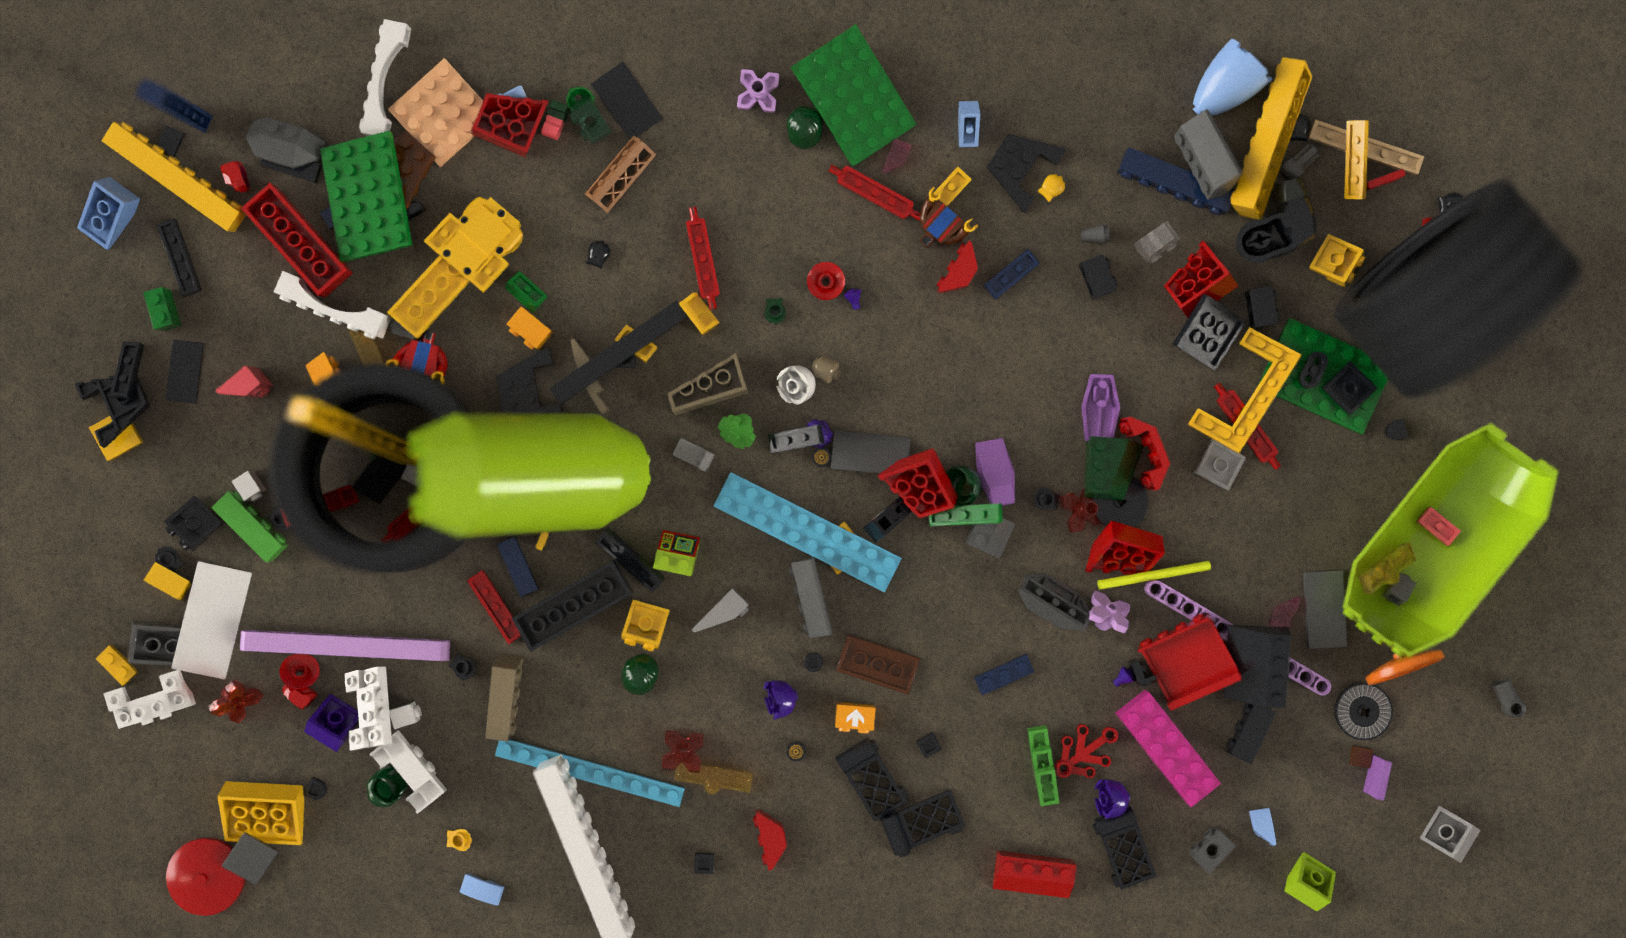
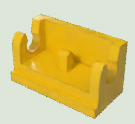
[679,292,720,335]
[143,562,192,601]

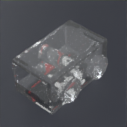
[1132,220,1180,263]

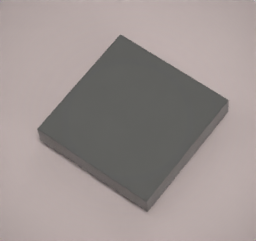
[222,831,278,885]

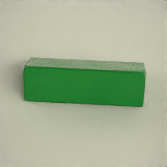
[505,271,548,313]

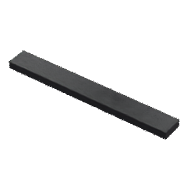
[549,301,688,405]

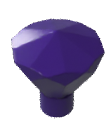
[843,289,861,310]
[1113,666,1135,687]

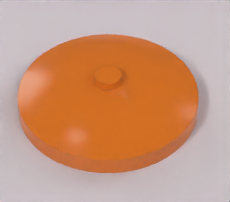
[1365,650,1445,686]

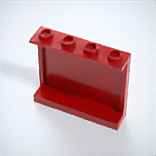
[1138,613,1242,711]

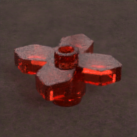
[1060,488,1102,533]
[208,680,264,723]
[662,731,704,773]

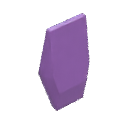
[1082,374,1120,441]
[975,438,1015,506]

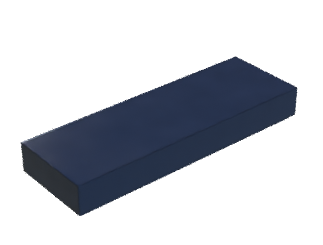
[983,249,1040,300]
[497,537,539,597]

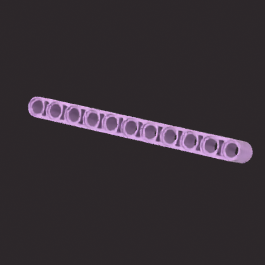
[1144,580,1331,695]
[240,630,450,661]

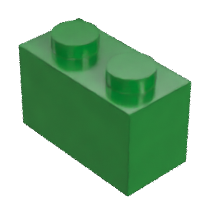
[143,287,181,331]

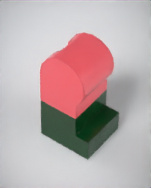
[541,99,570,140]

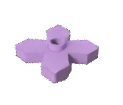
[737,69,779,113]
[1089,591,1130,633]

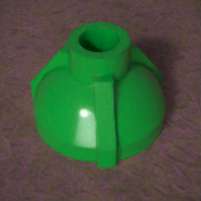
[566,86,595,115]

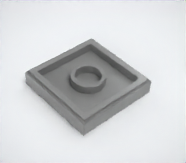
[1194,439,1246,491]

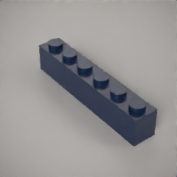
[136,78,213,133]
[1117,147,1236,216]

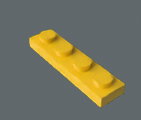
[1344,120,1369,199]

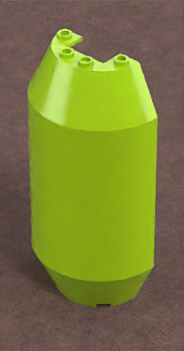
[410,413,651,537]
[1343,423,1558,657]

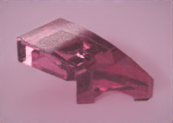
[882,138,912,173]
[1268,596,1301,628]

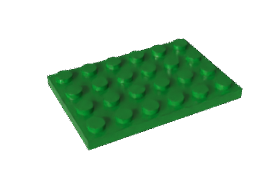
[790,24,917,167]
[320,131,413,262]
[1257,318,1388,435]

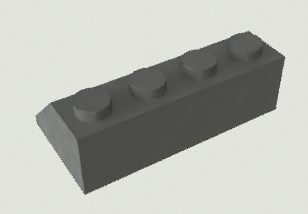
[1174,109,1243,200]
[788,557,832,638]

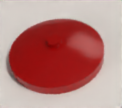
[166,838,245,916]

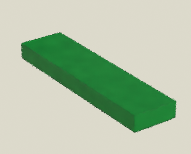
[929,503,1003,526]

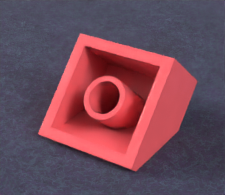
[216,365,274,398]

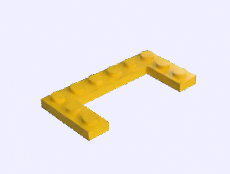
[1188,327,1301,454]

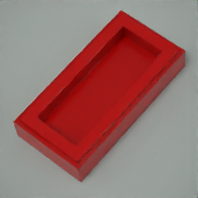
[1366,169,1406,191]

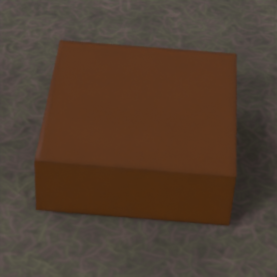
[1349,745,1373,768]

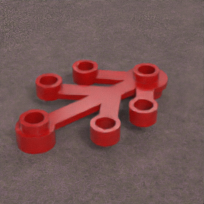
[1054,724,1118,778]

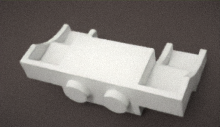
[345,667,392,750]
[103,669,196,729]
[369,730,447,814]

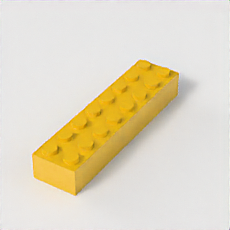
[1230,57,1312,220]

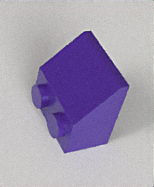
[304,694,359,752]

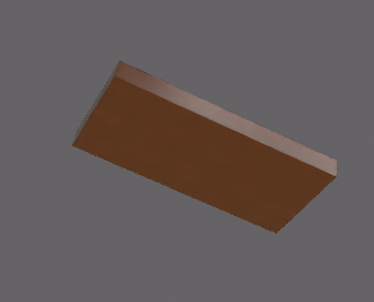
[836,634,920,695]

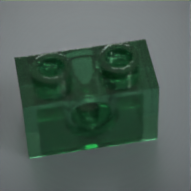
[569,95,611,144]

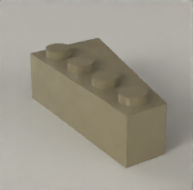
[668,353,748,416]
[485,653,524,742]

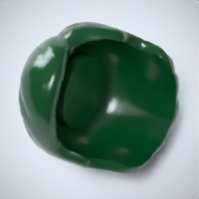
[787,106,822,149]
[946,465,981,505]
[621,653,658,695]
[366,765,408,808]

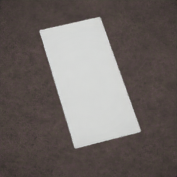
[171,561,252,679]

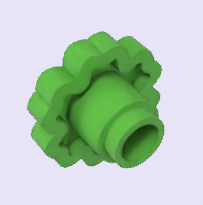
[718,413,756,449]

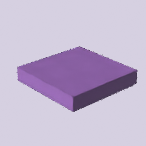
[1363,754,1392,800]

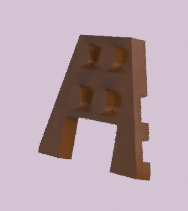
[393,131,435,209]

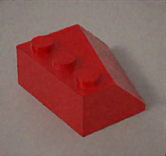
[471,93,549,158]
[1164,240,1238,318]
[878,448,958,518]
[1085,520,1165,575]

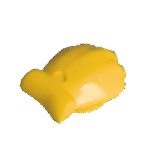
[1038,174,1065,202]
[447,829,473,851]

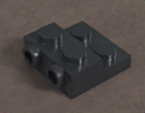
[164,496,223,552]

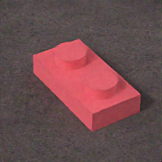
[1416,507,1461,546]

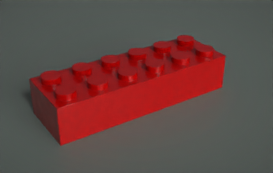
[241,183,354,298]

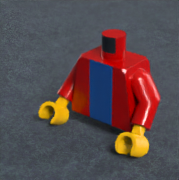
[386,331,449,385]

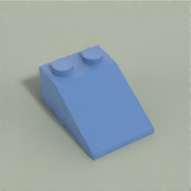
[77,177,140,250]

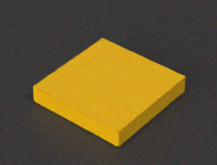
[89,416,144,461]

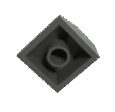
[965,518,1015,558]

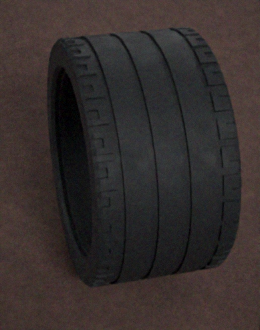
[1334,179,1582,398]
[269,363,472,573]

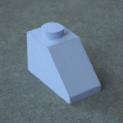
[958,101,980,147]

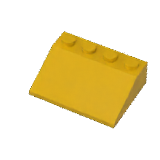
[217,781,304,845]

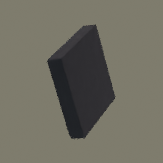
[1321,361,1377,416]

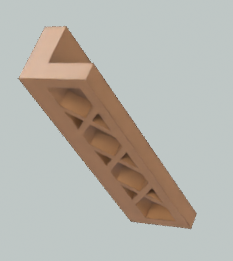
[585,135,656,213]

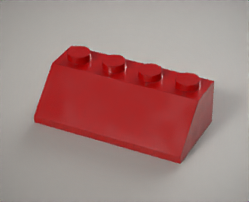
[993,850,1077,898]

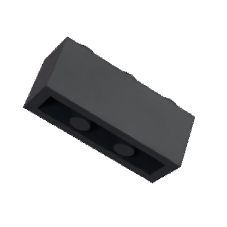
[1226,703,1276,765]

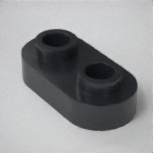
[1298,351,1328,389]

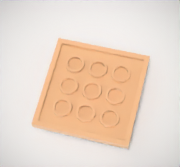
[388,58,483,167]

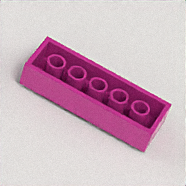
[1115,690,1221,807]

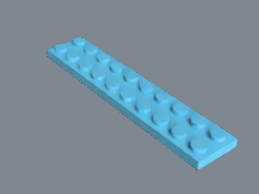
[714,472,902,592]

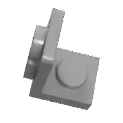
[673,438,715,472]

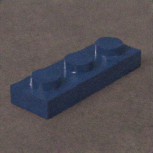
[974,654,1034,695]

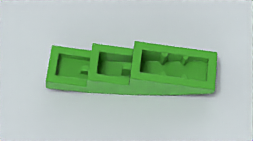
[1027,725,1059,807]

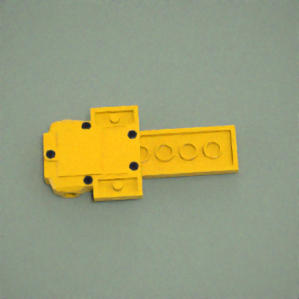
[387,197,523,339]

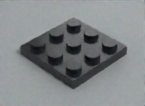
[1173,294,1246,371]

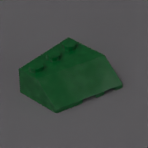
[1084,436,1144,501]

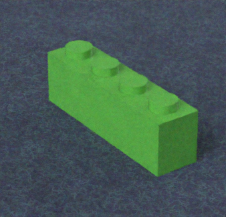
[211,491,288,562]

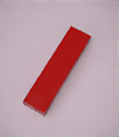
[466,570,521,644]

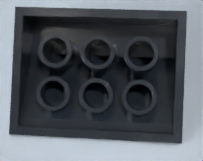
[1224,624,1291,708]

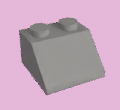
[1420,806,1481,863]

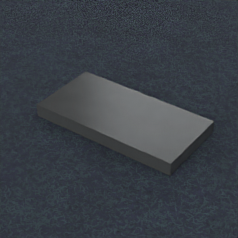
[1303,570,1347,649]

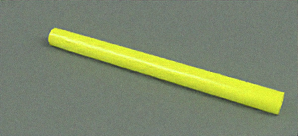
[1097,561,1211,590]

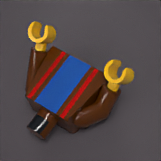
[919,187,978,248]

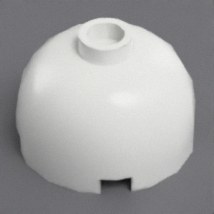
[777,365,816,405]

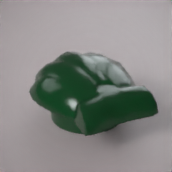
[764,298,786,324]

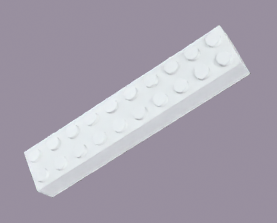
[533,754,635,938]

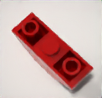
[936,240,978,294]
[753,809,787,870]

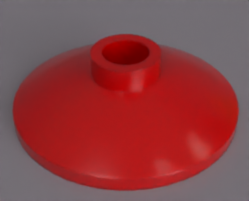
[807,262,845,300]
[279,654,320,689]

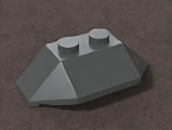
[246,117,327,169]
[1018,573,1090,631]

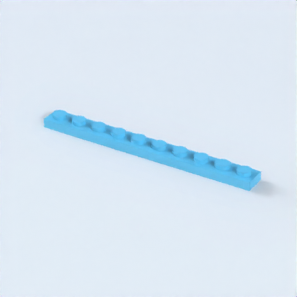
[495,739,685,807]

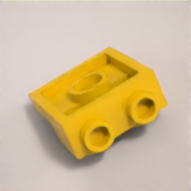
[1309,234,1366,287]
[621,600,670,651]

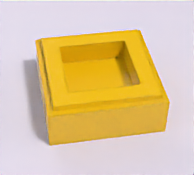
[535,532,552,551]

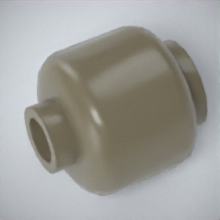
[811,355,841,384]

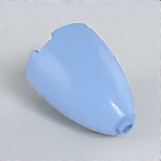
[1193,39,1272,116]

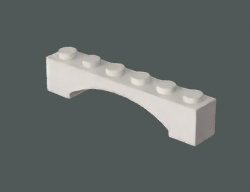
[359,19,411,136]
[274,271,392,340]

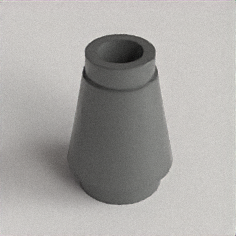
[1081,224,1110,243]

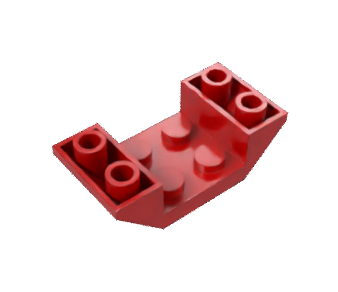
[1119,417,1170,490]

